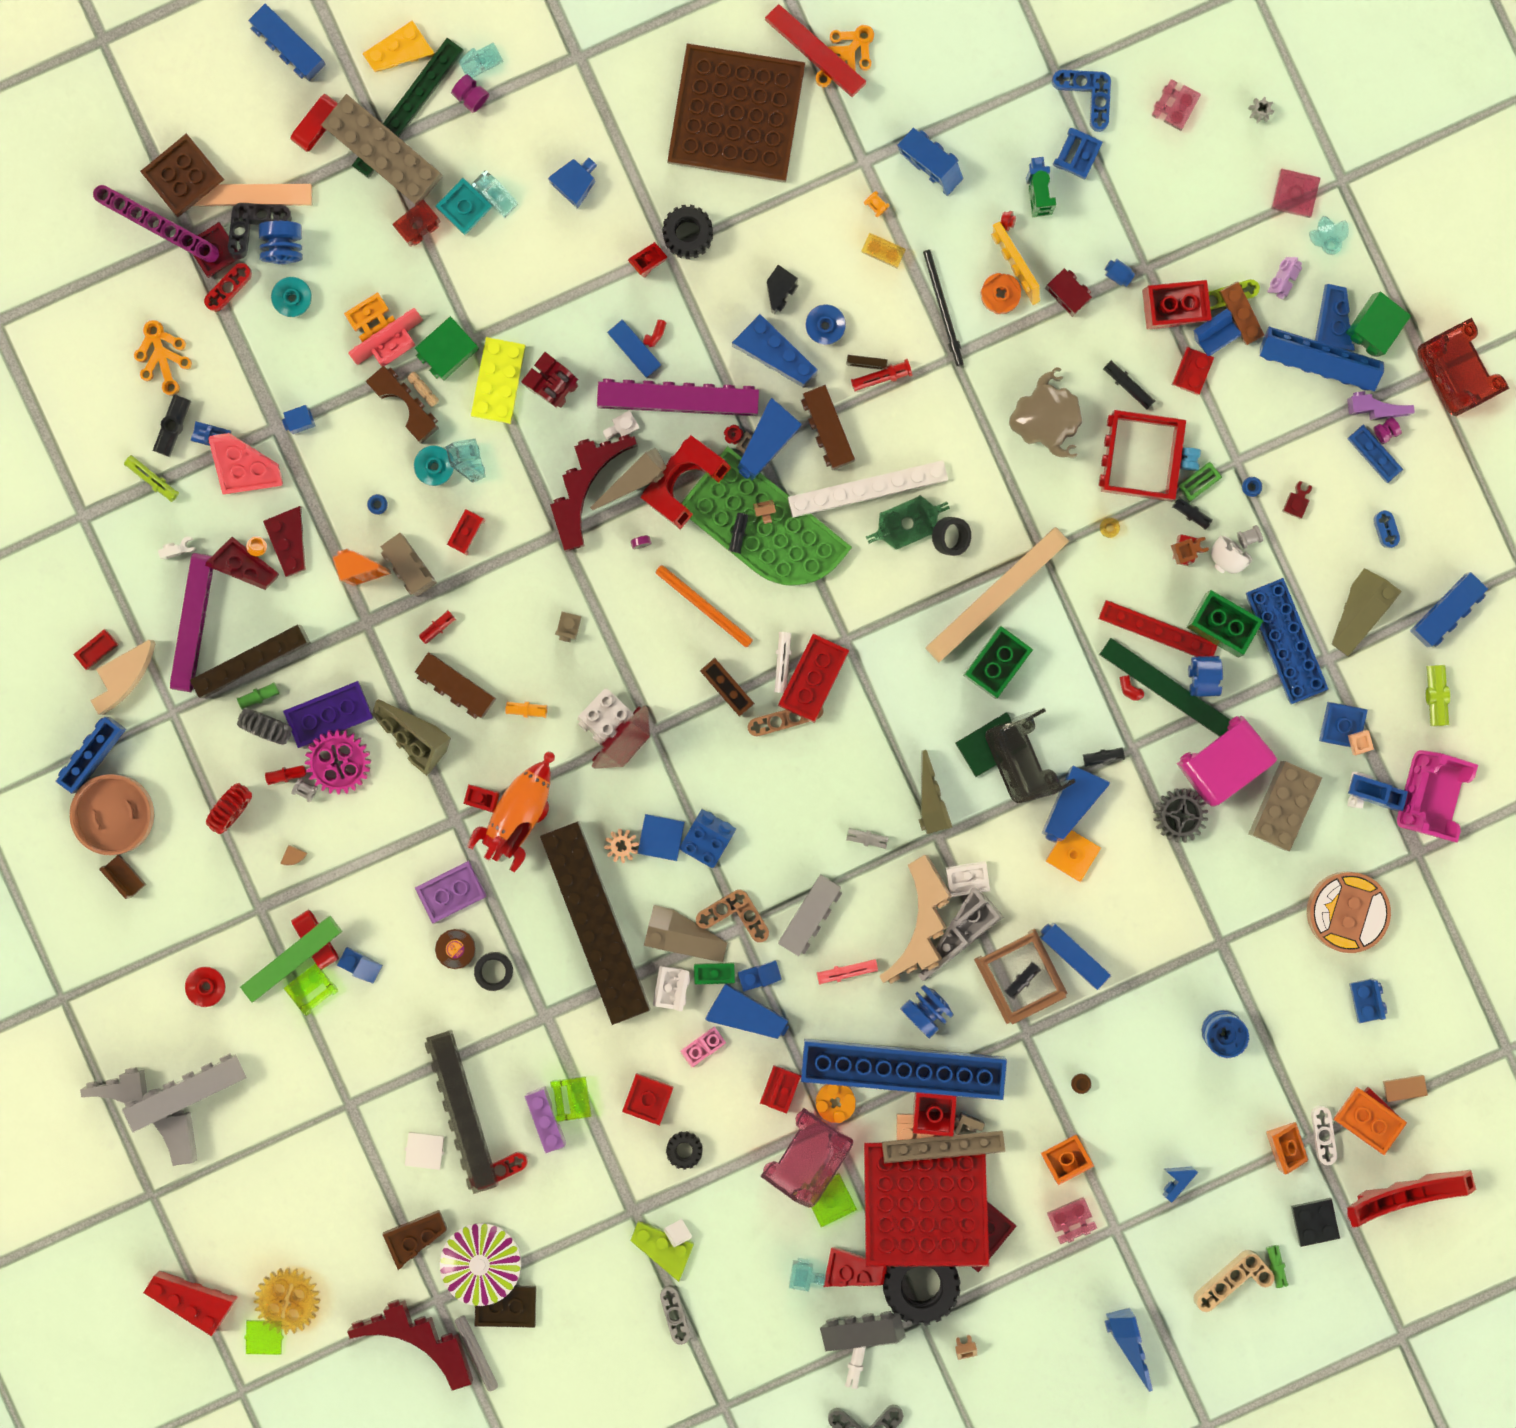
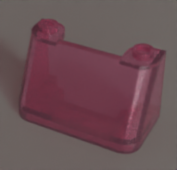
[760,1108,853,1208]

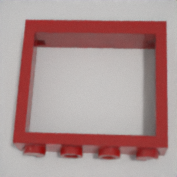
[1098,410,1186,502]

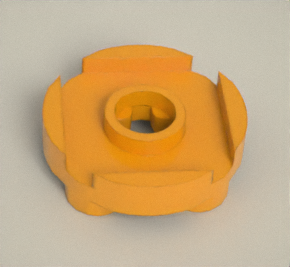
[816,1084,856,1123]

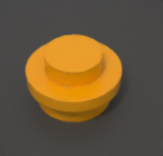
[246,537,267,556]

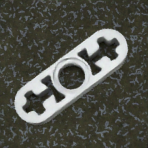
[1311,1106,1337,1165]

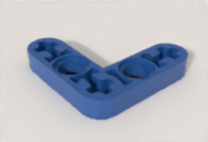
[1052,70,1111,132]

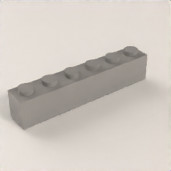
[122,1053,246,1133]

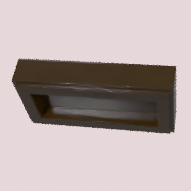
[846,355,888,370]

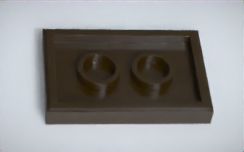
[474,1285,536,1328]

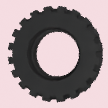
[882,1266,960,1325]

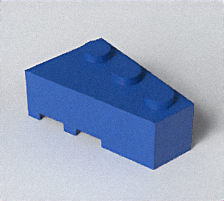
[897,127,963,196]

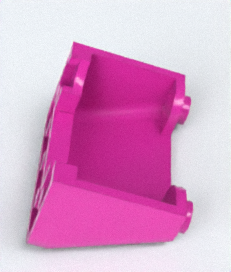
[1176,716,1277,807]
[1397,750,1478,843]

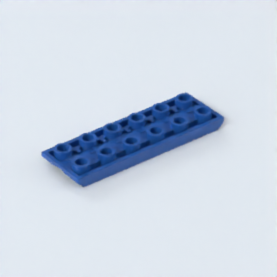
[1246,578,1328,704]

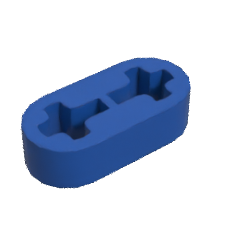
[1373,510,1400,548]

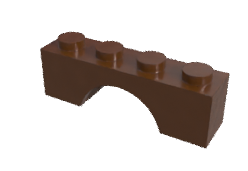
[366,365,439,444]

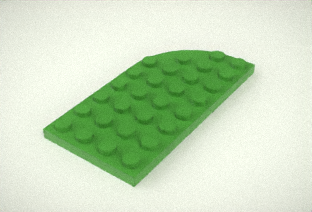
[681,446,852,586]

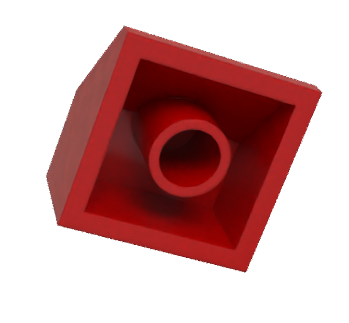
[913,1092,957,1137]

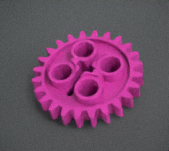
[305,729,371,795]

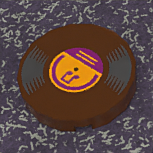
[435,929,476,969]

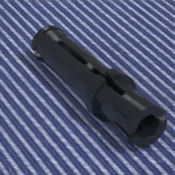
[1103,360,1156,410]

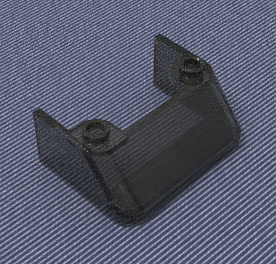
[985,708,1076,803]

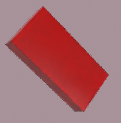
[73,629,119,670]

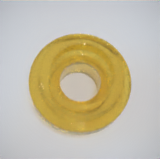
[1100,518,1120,538]

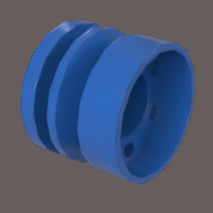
[259,221,303,264]
[900,984,954,1039]
[1201,1010,1249,1058]

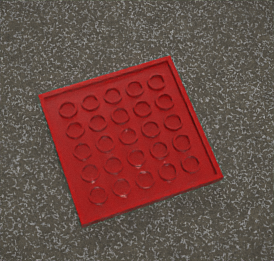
[864,1143,989,1267]

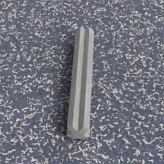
[455,1316,498,1392]

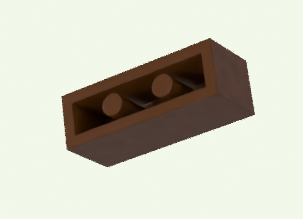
[700,658,755,717]

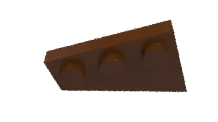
[383,1210,447,1270]

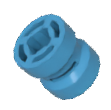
[1180,448,1201,471]

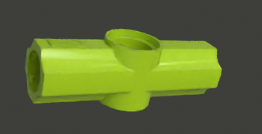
[1425,665,1450,726]

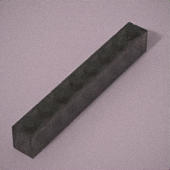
[425,1030,499,1194]

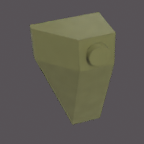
[1331,568,1402,657]
[372,699,451,776]
[918,750,952,834]

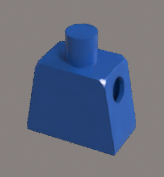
[548,157,597,208]

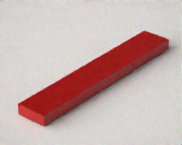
[765,4,866,97]
[1098,600,1217,656]

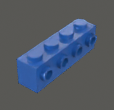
[55,717,126,794]

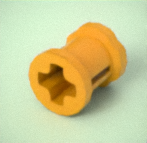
[864,191,890,218]

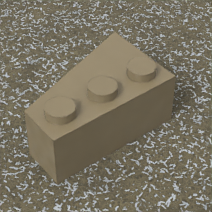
[380,533,437,597]

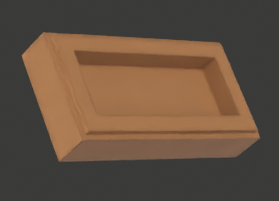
[1383,1075,1428,1102]

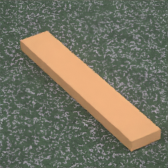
[193,184,312,206]

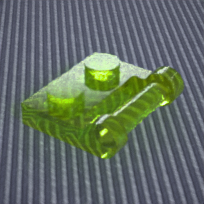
[283,963,338,1016]
[550,1076,592,1122]

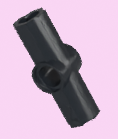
[152,394,191,457]

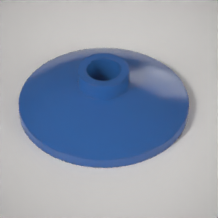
[806,304,846,345]

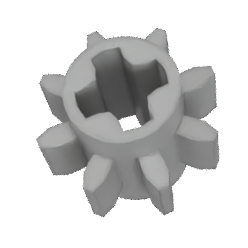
[1248,97,1274,123]

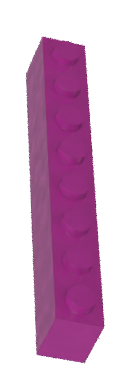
[597,379,759,416]

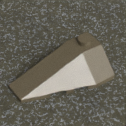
[590,448,667,510]
[644,905,727,963]

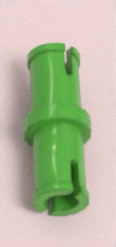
[237,682,279,710]
[1266,1245,1289,1288]

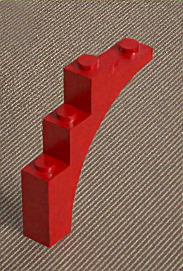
[1347,1170,1476,1228]

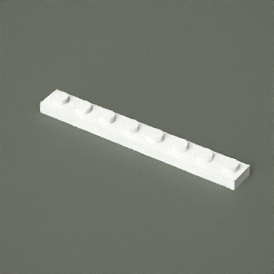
[787,460,948,518]

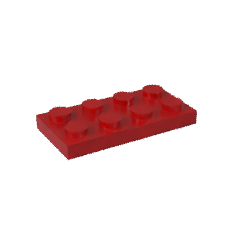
[778,634,849,723]

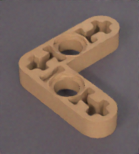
[696,889,769,942]

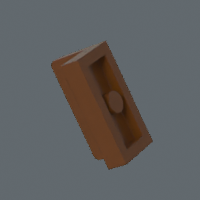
[99,855,146,899]

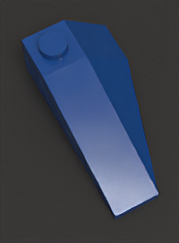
[1104,1308,1153,1392]

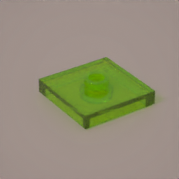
[803,1173,857,1227]

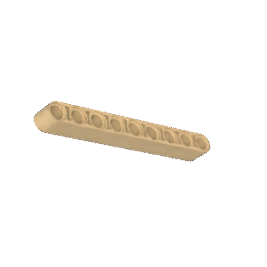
[925,527,1069,663]

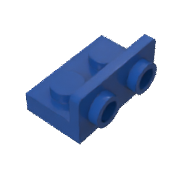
[1349,978,1387,1023]

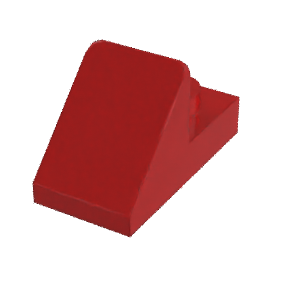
[628,242,667,278]
[463,784,500,813]

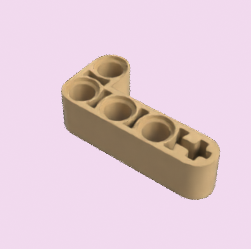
[1194,1250,1274,1312]

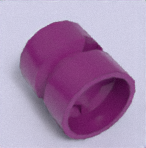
[451,74,489,113]

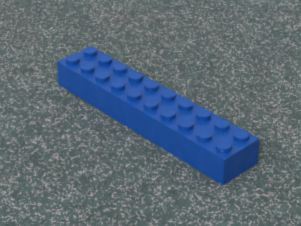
[801,1039,1007,1100]

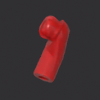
[643,320,667,347]
[1119,675,1144,701]

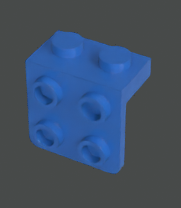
[680,809,736,868]

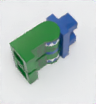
[1026,157,1057,217]

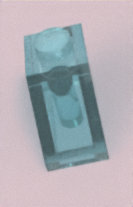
[471,170,518,218]

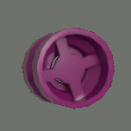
[1373,417,1402,444]

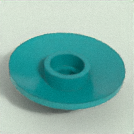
[271,277,312,317]
[414,446,454,486]

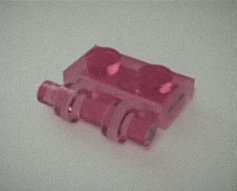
[1151,79,1201,131]
[1047,1197,1097,1245]

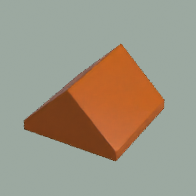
[1266,1122,1308,1174]
[1041,1135,1094,1185]

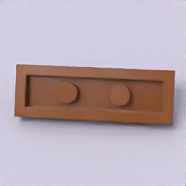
[1219,282,1265,345]

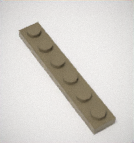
[882,1131,1005,1163]

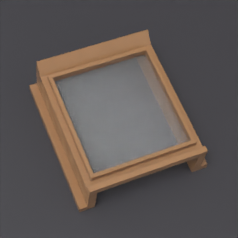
[974,929,1068,1025]

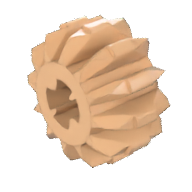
[604,829,639,863]

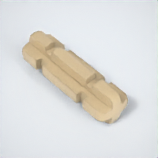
[407,372,439,407]

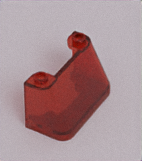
[1417,318,1510,416]

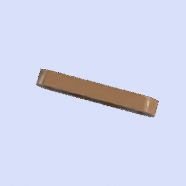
[748,707,824,736]

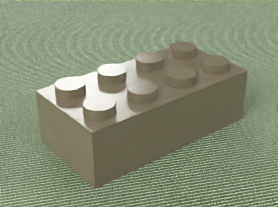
[1248,761,1322,852]

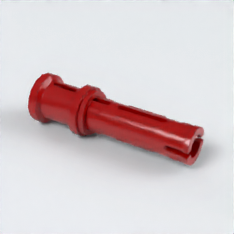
[851,359,913,392]

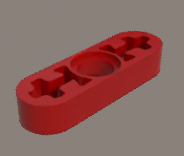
[204,263,252,312]
[472,1152,528,1189]

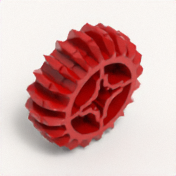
[206,783,252,834]

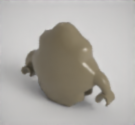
[1009,367,1082,458]

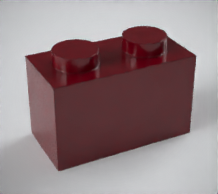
[1045,268,1092,317]

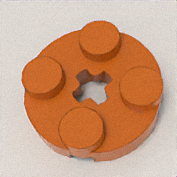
[981,273,1021,315]

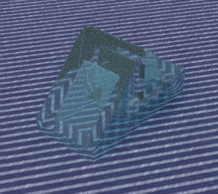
[459,42,503,78]

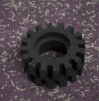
[666,1131,703,1170]

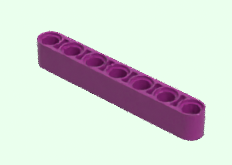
[93,185,219,263]
[170,553,213,693]

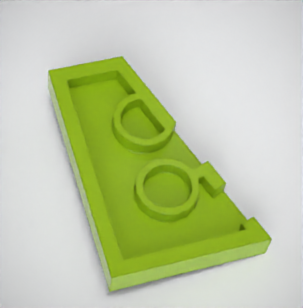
[630,1221,694,1282]

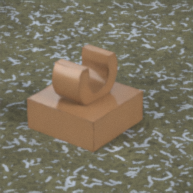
[753,500,776,524]
[955,1335,977,1360]

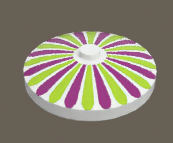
[440,1223,521,1306]

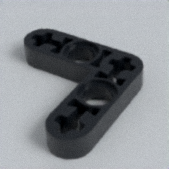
[228,203,292,260]

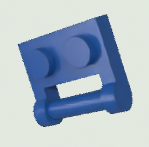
[1053,128,1103,180]

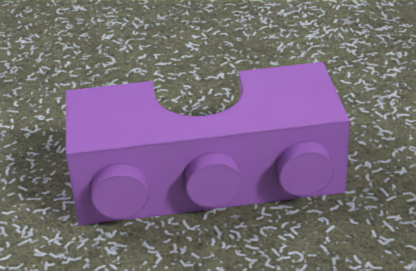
[525,1086,566,1154]

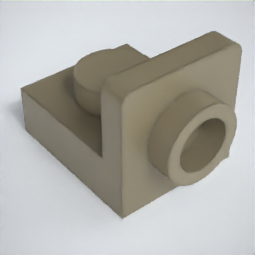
[555,612,581,642]
[954,1112,985,1135]

